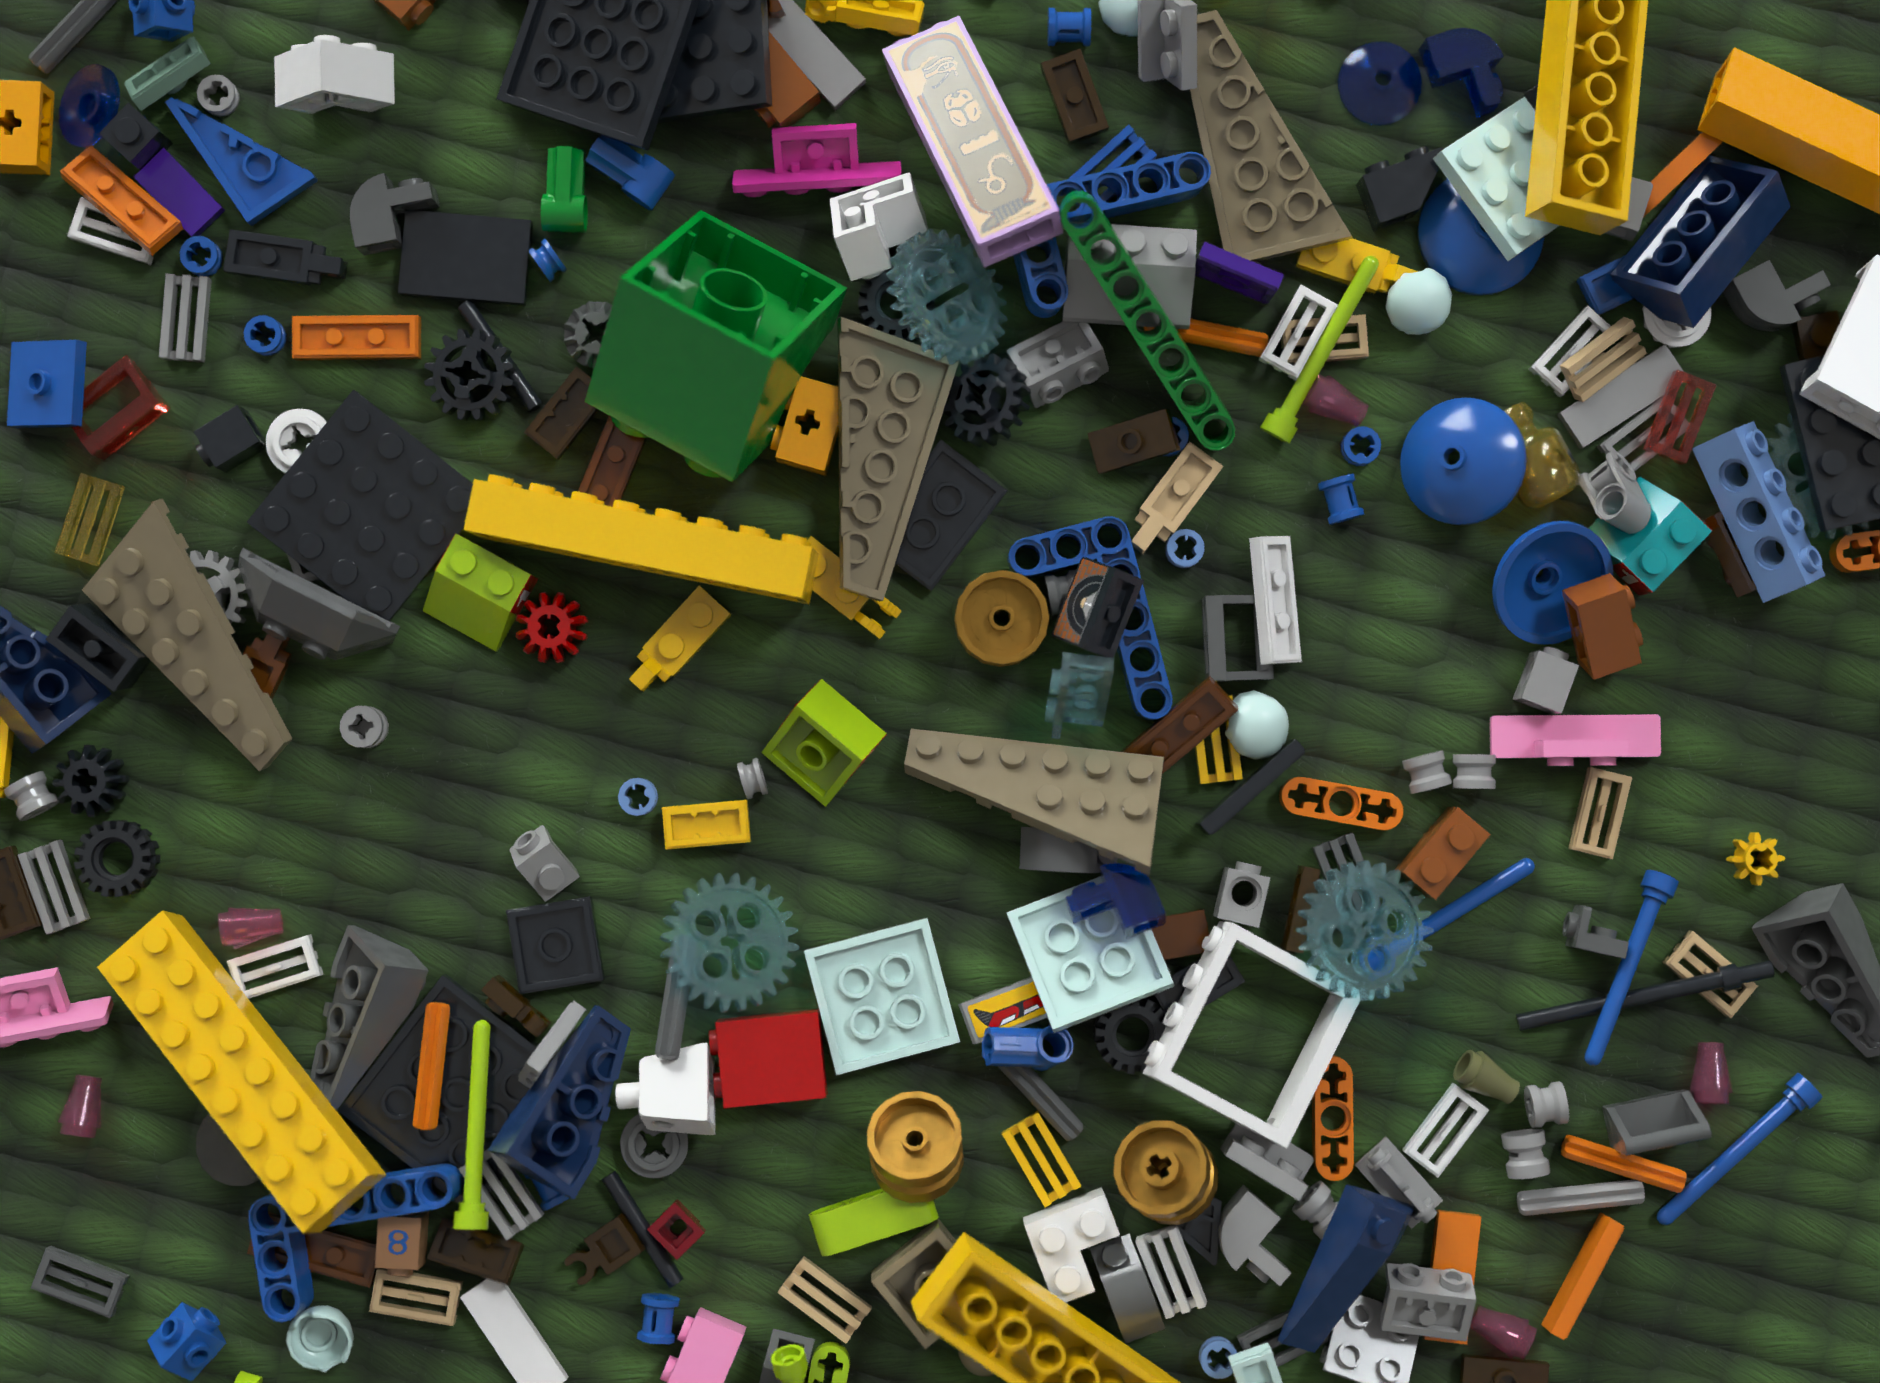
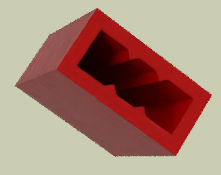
[709,1009,828,1108]

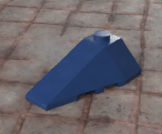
[0,606,111,754]
[488,1005,631,1199]
[1277,1184,1415,1353]

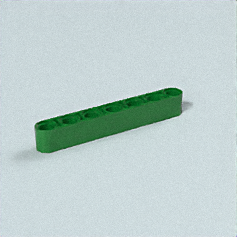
[1060,191,1235,450]

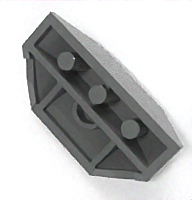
[238,548,400,660]

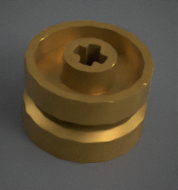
[954,570,1049,667]
[867,1091,964,1203]
[1114,1120,1218,1225]

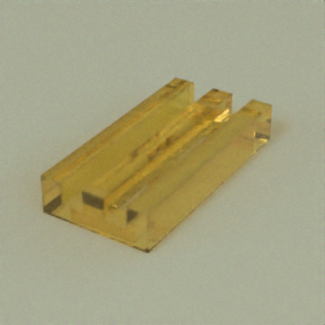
[54,473,125,567]

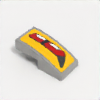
[958,977,1047,1044]

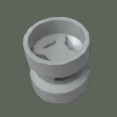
[1501,1129,1551,1179]
[1292,1180,1339,1240]

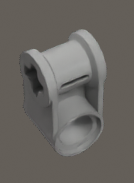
[1578,450,1651,534]

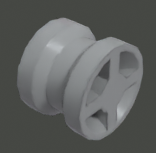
[340,706,389,748]
[1402,750,1452,794]
[1453,754,1496,789]
[4,771,59,821]
[1524,1081,1569,1128]

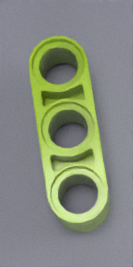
[808,1188,939,1256]

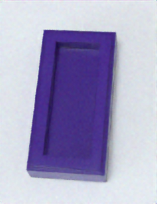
[133,148,226,237]

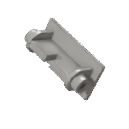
[1354,1136,1443,1229]

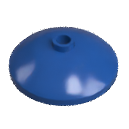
[1417,179,1544,295]
[1400,398,1527,525]
[1492,521,1613,645]

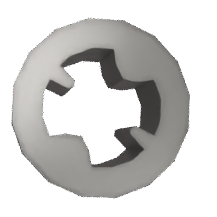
[197,74,240,117]
[737,758,768,799]

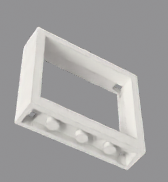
[1143,921,1363,1148]

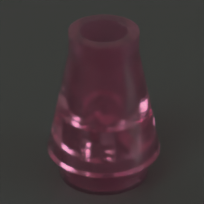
[1302,374,1368,427]
[218,907,284,949]
[1689,1042,1733,1104]
[58,1075,102,1138]
[1470,1305,1537,1360]

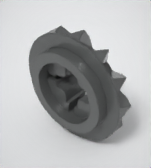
[564,301,612,368]
[620,1114,688,1178]

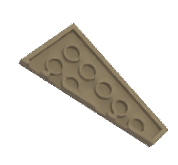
[1190,10,1353,262]
[837,317,959,602]
[82,499,292,771]
[904,729,1164,875]

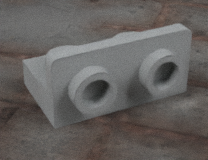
[1137,0,1197,90]
[1006,321,1109,408]
[1220,1123,1314,1201]
[1380,1263,1476,1341]

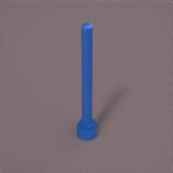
[1352,858,1535,982]
[1584,870,1679,1066]
[1657,1073,1823,1225]

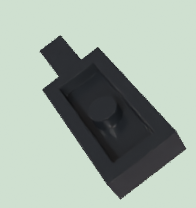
[223,229,348,286]

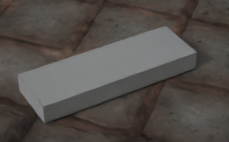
[768,0,866,110]
[1557,344,1688,449]

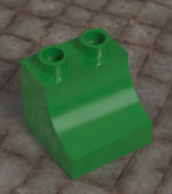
[585,210,847,482]

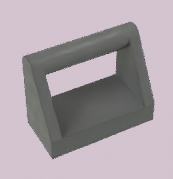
[1201,595,1274,682]
[1602,1089,1711,1156]

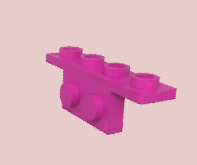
[732,123,901,197]

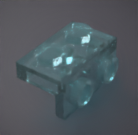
[1045,652,1114,739]

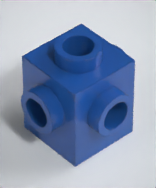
[129,0,195,42]
[147,1302,226,1381]

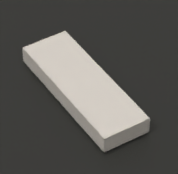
[1249,536,1302,665]
[460,1279,569,1383]

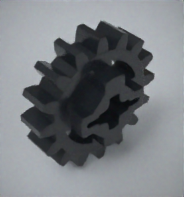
[424,329,518,421]
[943,353,1031,447]

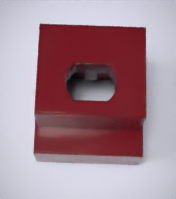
[647,1199,706,1260]

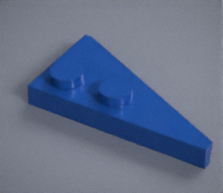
[165,97,318,226]

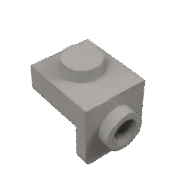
[509,825,580,902]

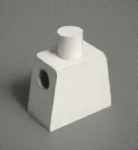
[616,1043,715,1135]

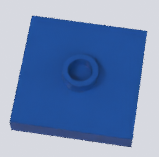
[7,340,87,428]

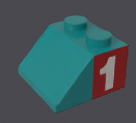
[1588,476,1712,596]

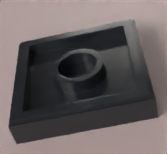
[506,896,605,994]

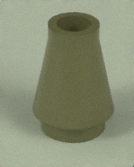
[1453,1050,1520,1104]

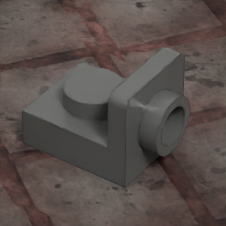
[1562,905,1629,959]

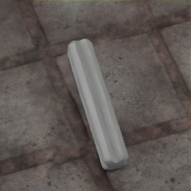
[1517,1180,1645,1216]

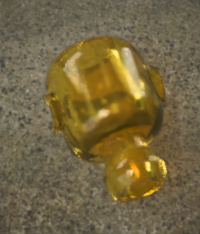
[1504,402,1581,509]

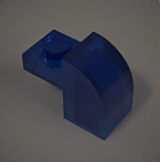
[1418,28,1504,117]
[1066,863,1166,939]

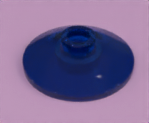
[1338,41,1422,125]
[59,64,120,148]

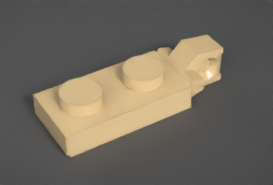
[1132,441,1224,554]

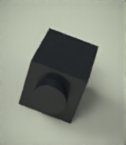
[99,103,173,170]
[193,405,266,473]

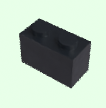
[45,603,151,692]

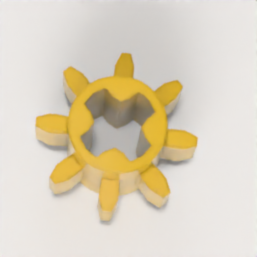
[1726,832,1785,886]

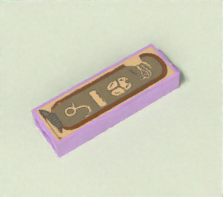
[882,16,1063,267]

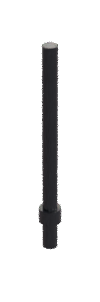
[1516,960,1775,1031]

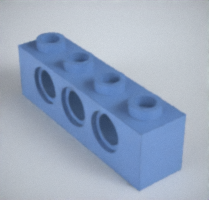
[1692,421,1826,603]

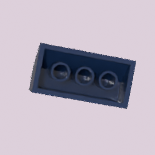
[1610,155,1791,328]

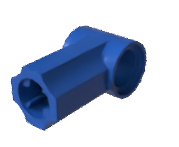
[585,135,676,211]
[981,1026,1074,1071]

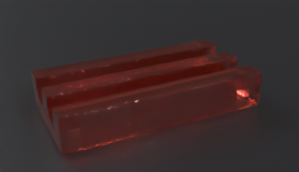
[1643,369,1716,465]

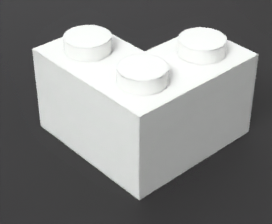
[274,35,395,114]
[830,172,929,281]
[1023,1187,1120,1303]

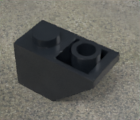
[1356,146,1443,232]

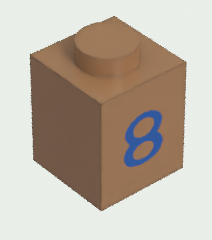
[375,1211,429,1276]

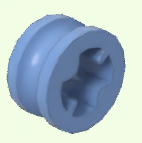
[1165,529,1205,568]
[618,778,658,816]
[1198,1336,1237,1379]

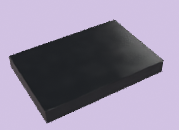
[398,209,533,306]
[895,440,1008,591]

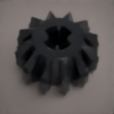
[52,745,130,817]

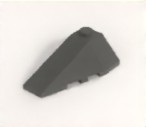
[1752,883,1880,1058]
[310,925,429,1111]

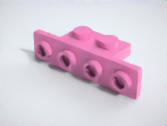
[1490,714,1661,766]
[0,967,114,1048]

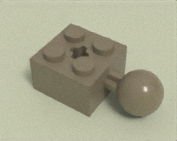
[871,1218,996,1377]

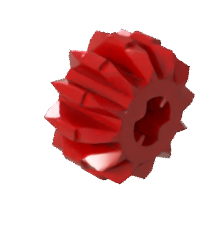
[516,592,588,663]

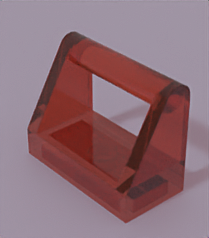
[72,355,170,460]

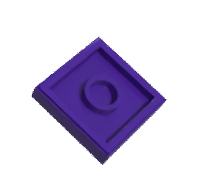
[1195,242,1284,305]

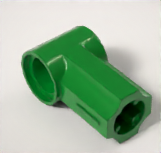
[541,146,588,233]

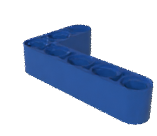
[1013,152,1211,318]
[1008,516,1173,720]
[248,1164,464,1322]

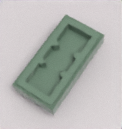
[124,36,211,111]

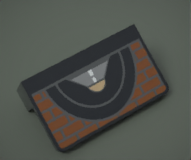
[1052,557,1144,660]

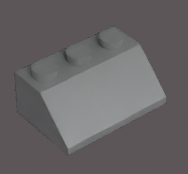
[1062,222,1197,329]

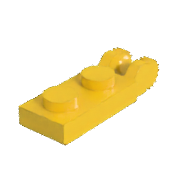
[807,536,902,639]

